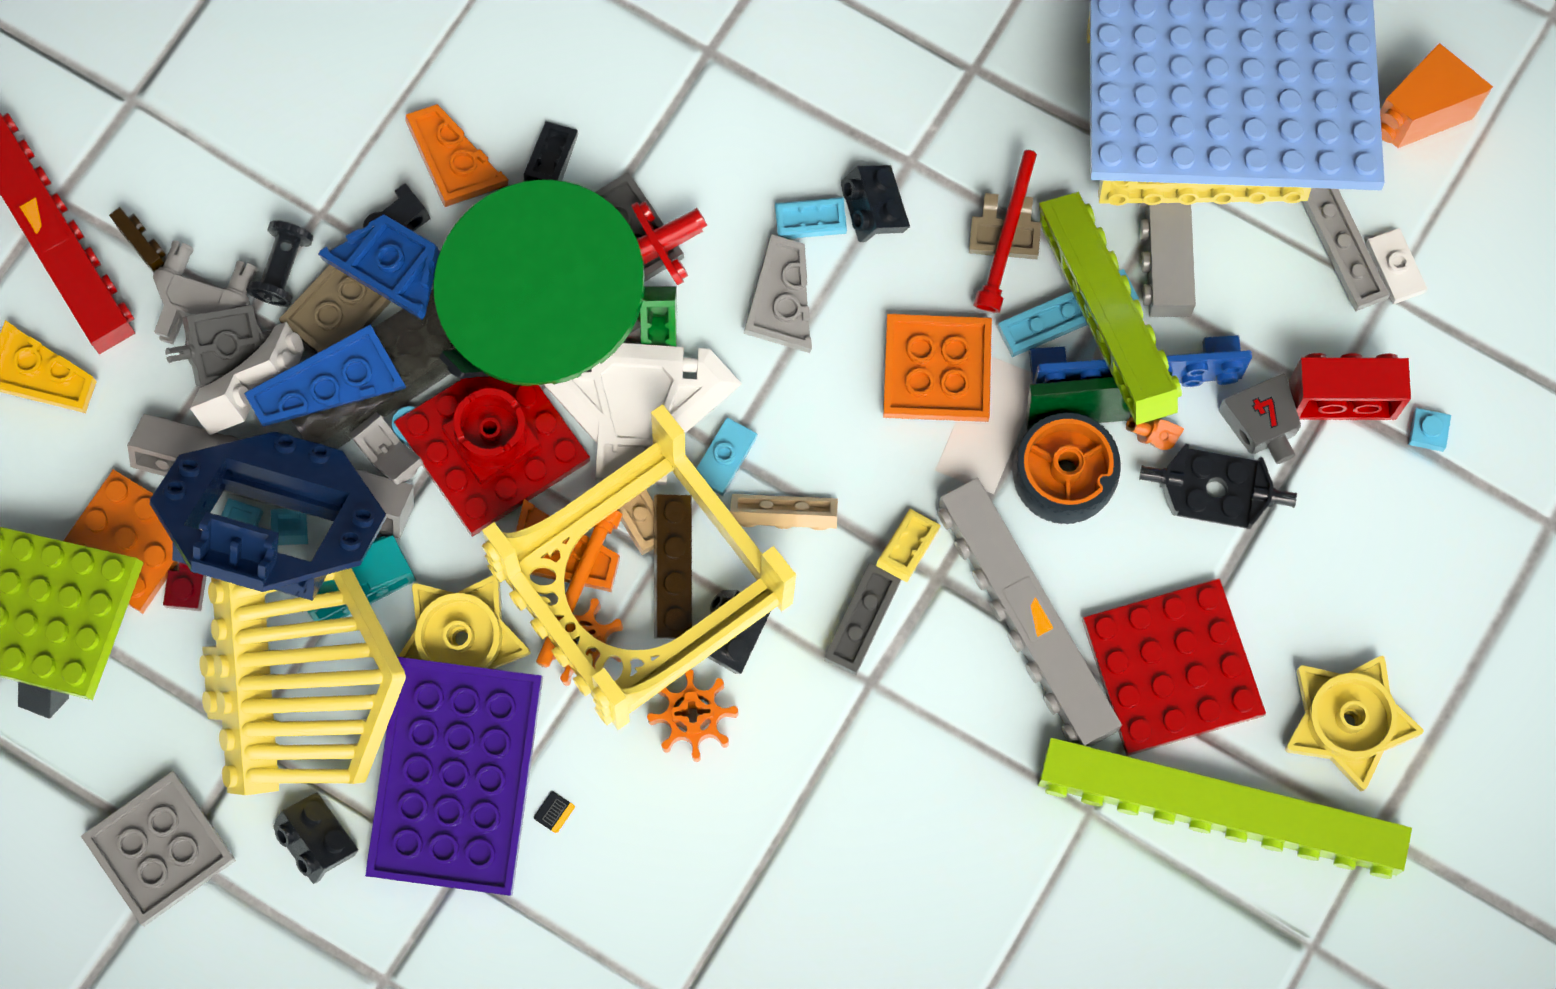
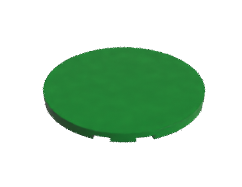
[434,180,645,386]

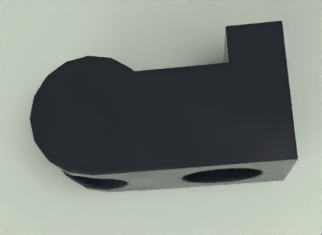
[363,183,431,232]

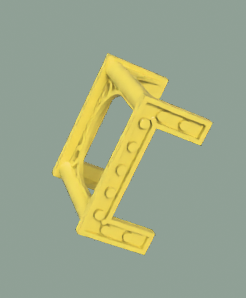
[482,404,796,730]

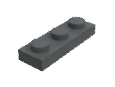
[824,563,902,675]

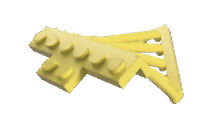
[199,568,405,795]

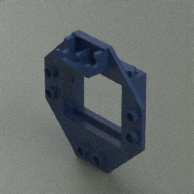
[150,431,386,601]

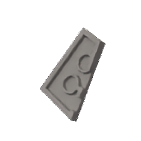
[743,234,812,353]

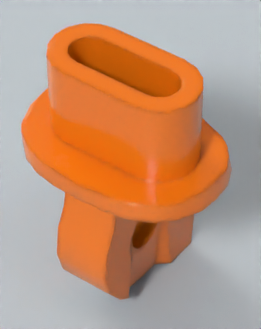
[1126,417,1184,450]

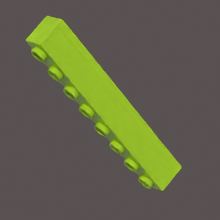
[1039,191,1182,425]

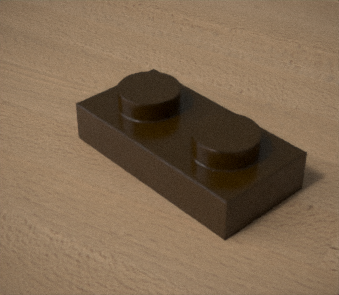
[109,207,166,273]

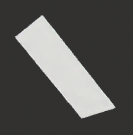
[935,356,1032,494]

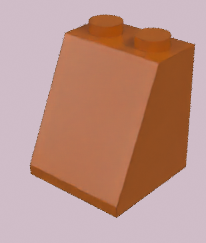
[1380,43,1493,148]

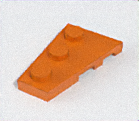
[405,104,509,207]

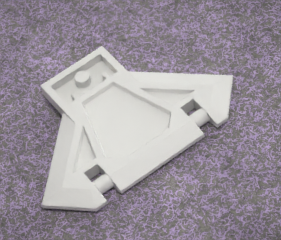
[544,343,742,485]

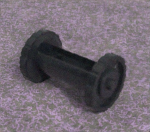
[246,220,313,307]

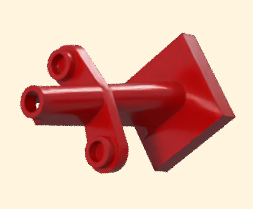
[631,201,708,285]

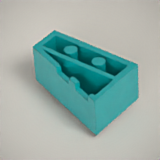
[307,535,417,621]

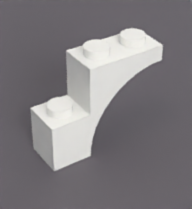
[190,322,305,435]

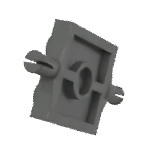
[165,305,272,387]

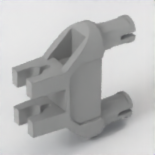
[153,241,258,344]

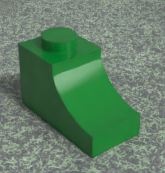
[640,286,677,347]

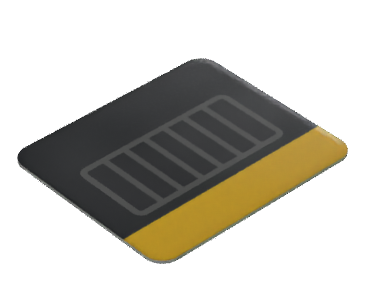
[534,791,575,833]

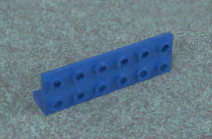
[1029,335,1252,387]

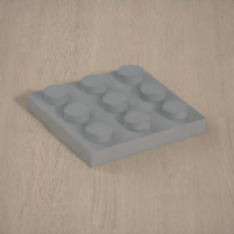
[81,771,236,927]

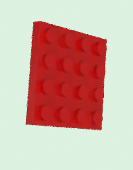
[1082,578,1266,756]

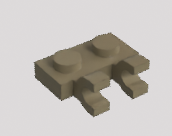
[969,193,1041,259]

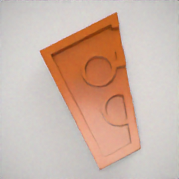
[516,499,620,592]

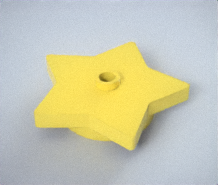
[398,575,531,669]
[1285,656,1424,791]

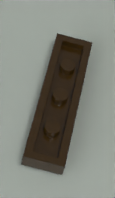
[654,494,692,639]

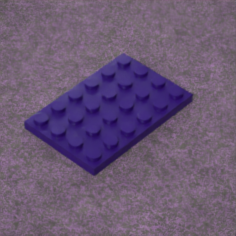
[365,657,543,896]

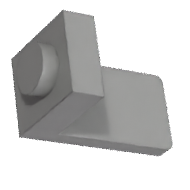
[349,412,424,485]

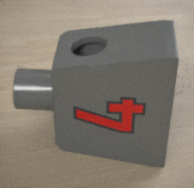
[1218,373,1301,464]

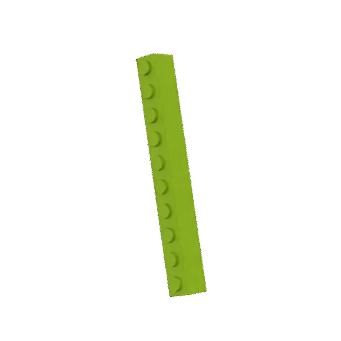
[1038,738,1412,879]

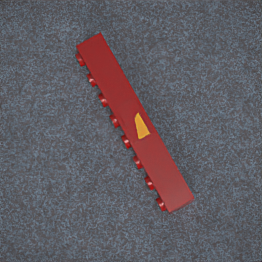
[0,113,135,355]

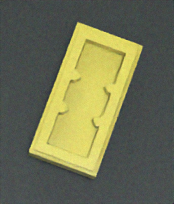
[876,509,941,582]

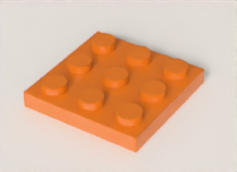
[883,314,992,422]
[63,469,201,614]

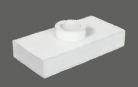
[1366,228,1427,304]

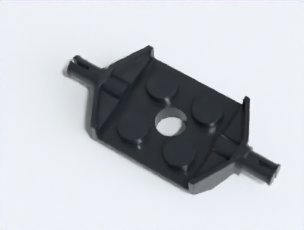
[1139,443,1297,529]

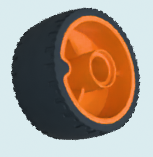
[1013,412,1121,524]

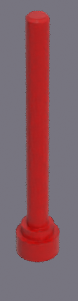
[973,150,1037,313]

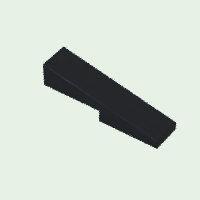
[524,121,578,181]

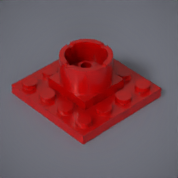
[394,376,590,537]

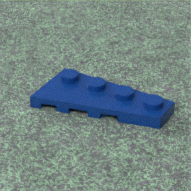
[244,324,406,426]

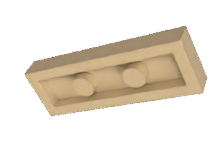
[730,494,838,530]

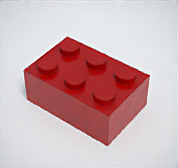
[1289,353,1411,420]

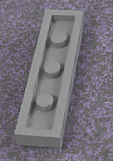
[1302,188,1390,312]

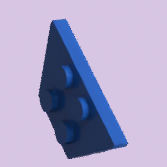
[318,215,440,320]

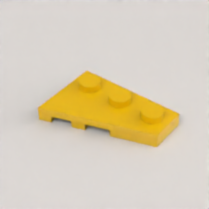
[0,320,97,413]

